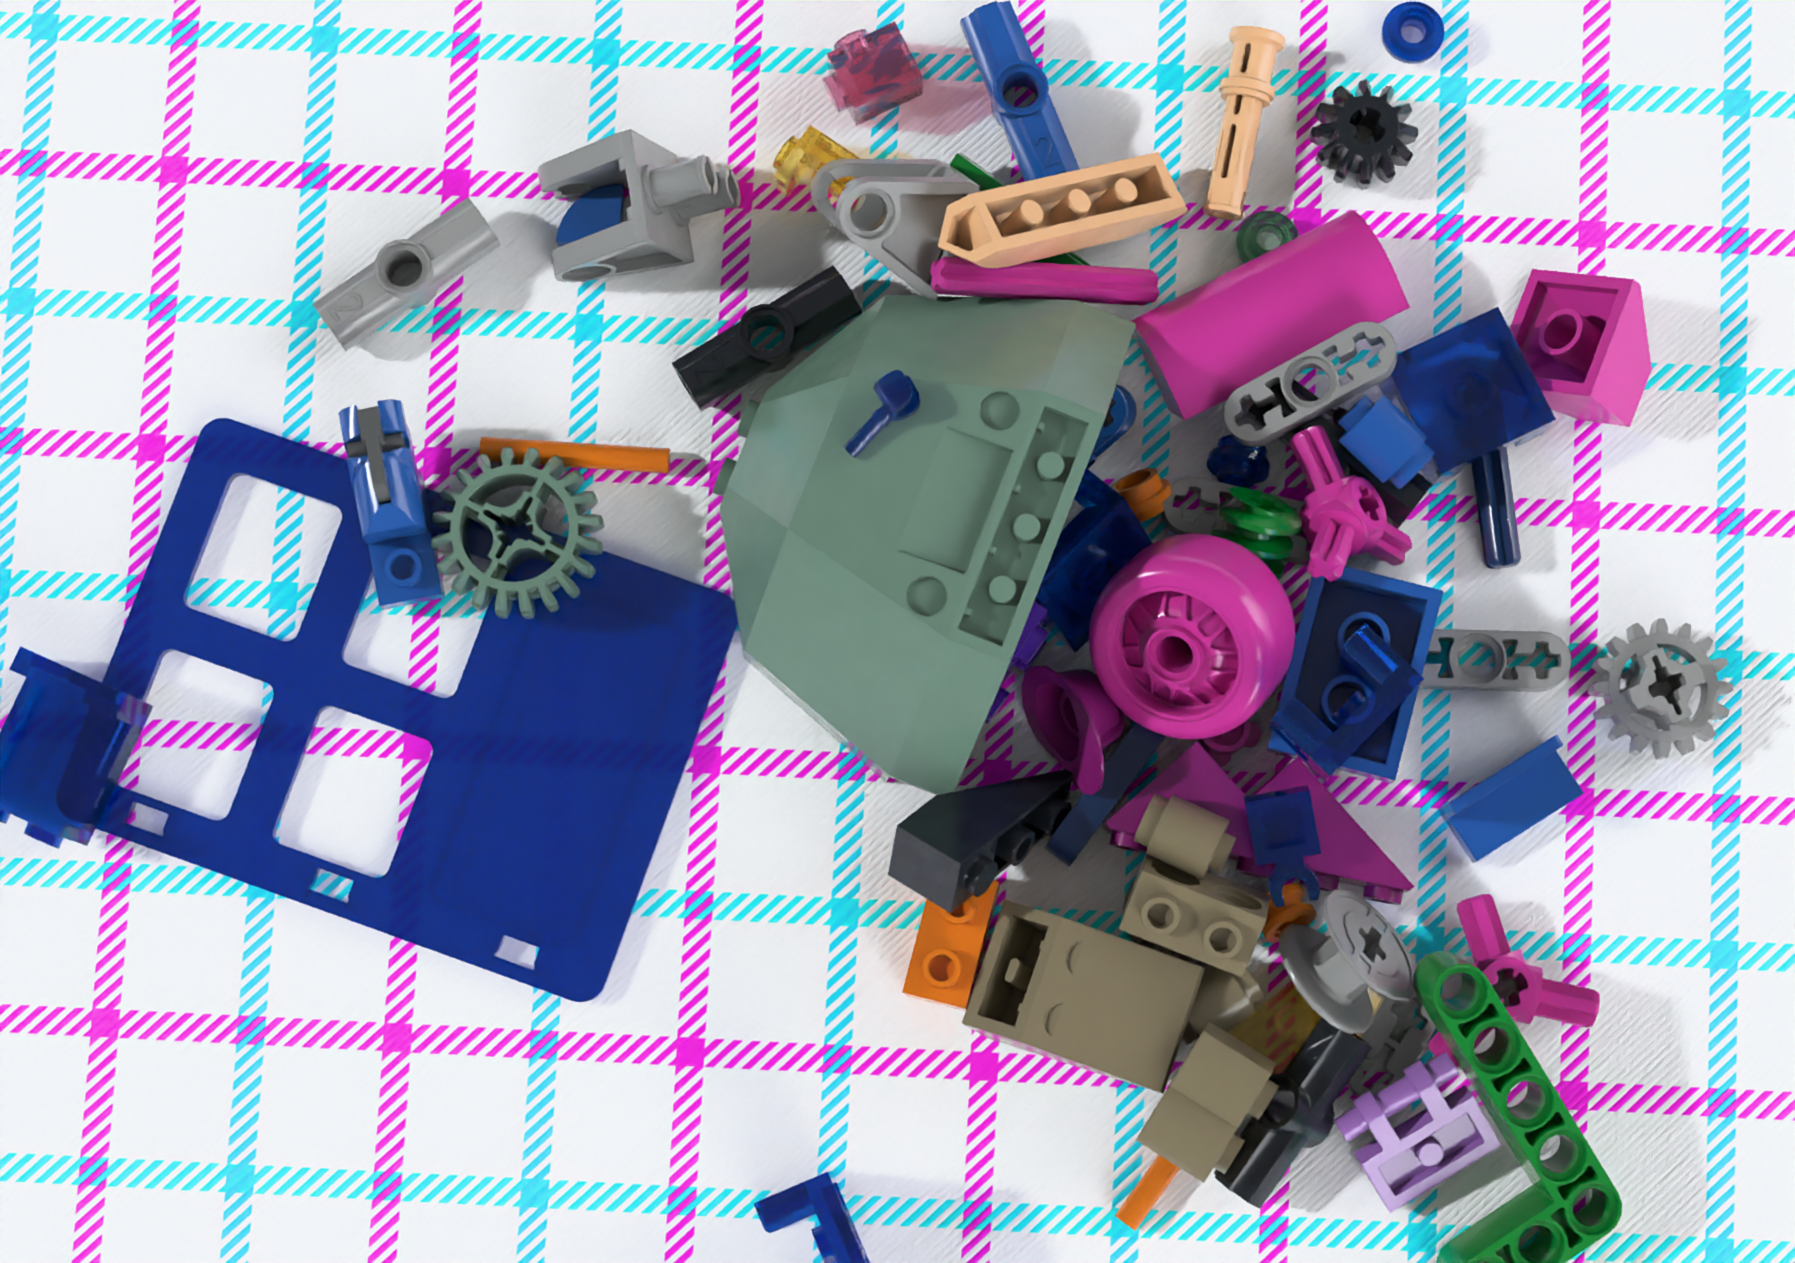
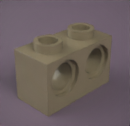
[1119,854,1270,978]

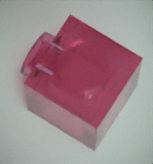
[822,21,923,126]

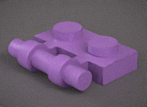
[1334,1052,1502,1213]

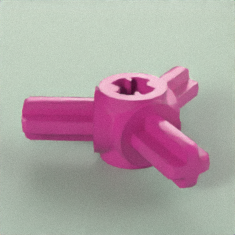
[1290,425,1412,582]
[1428,894,1600,1068]

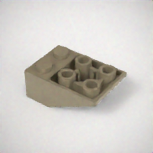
[962,900,1205,1094]

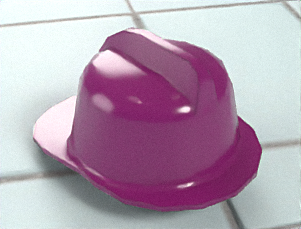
[1021,666,1125,796]

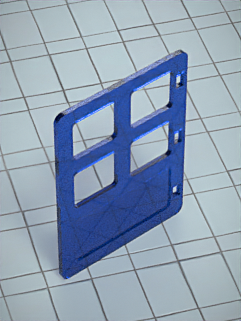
[59,418,738,1003]

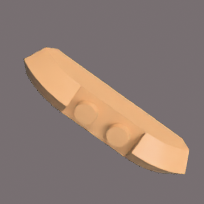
[938,152,1189,268]

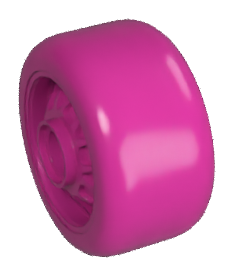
[1089,533,1295,739]

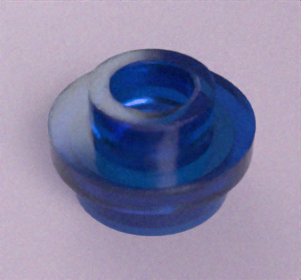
[1381,1,1444,64]
[1206,435,1271,488]

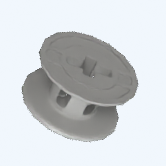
[1279,889,1416,1034]

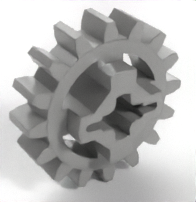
[1588,618,1733,760]

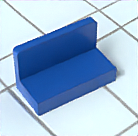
[1438,734,1584,863]

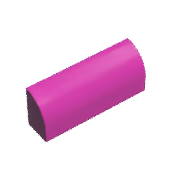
[1131,210,1410,421]

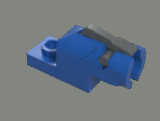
[338,399,445,610]

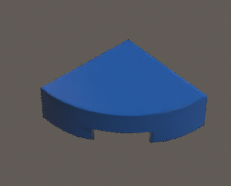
[556,184,625,247]

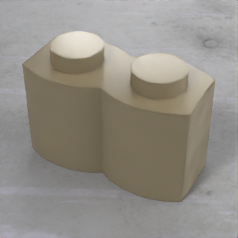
[1136,1021,1279,1183]

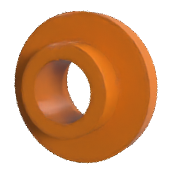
[1110,468,1172,523]

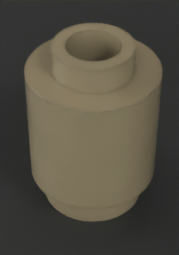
[1134,793,1236,880]
[1182,965,1265,1045]

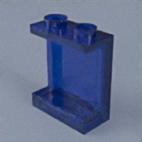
[0,646,154,849]

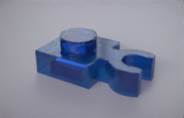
[1243,785,1322,907]

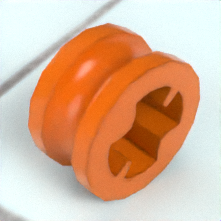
[1262,883,1317,943]

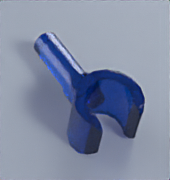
[843,370,921,458]

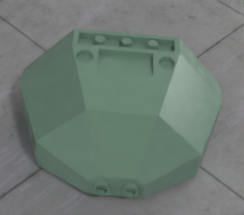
[713,295,1136,795]

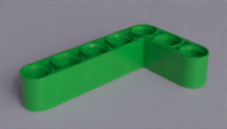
[1413,951,1622,1263]

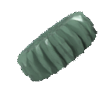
[431,447,605,619]

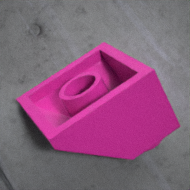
[1489,269,1652,427]

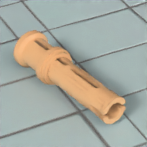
[1203,26,1286,221]

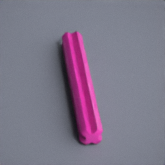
[930,257,1160,306]

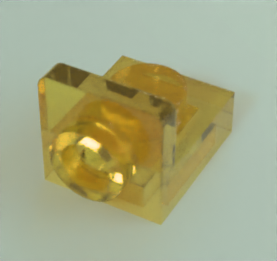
[773,125,861,201]

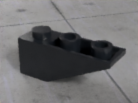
[888,769,1073,913]

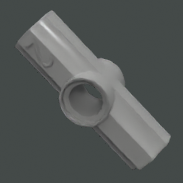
[313,197,501,351]

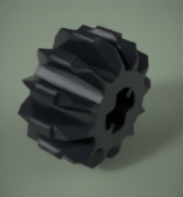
[1309,79,1418,190]

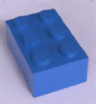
[1267,566,1443,783]

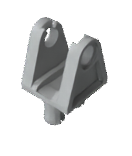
[537,129,741,283]
[810,159,981,301]

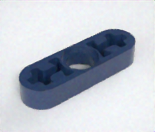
[1044,723,1166,867]

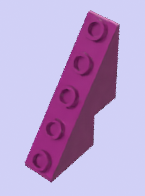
[1102,742,1415,905]

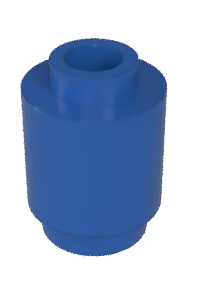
[1338,394,1435,489]

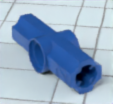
[960,0,1080,181]

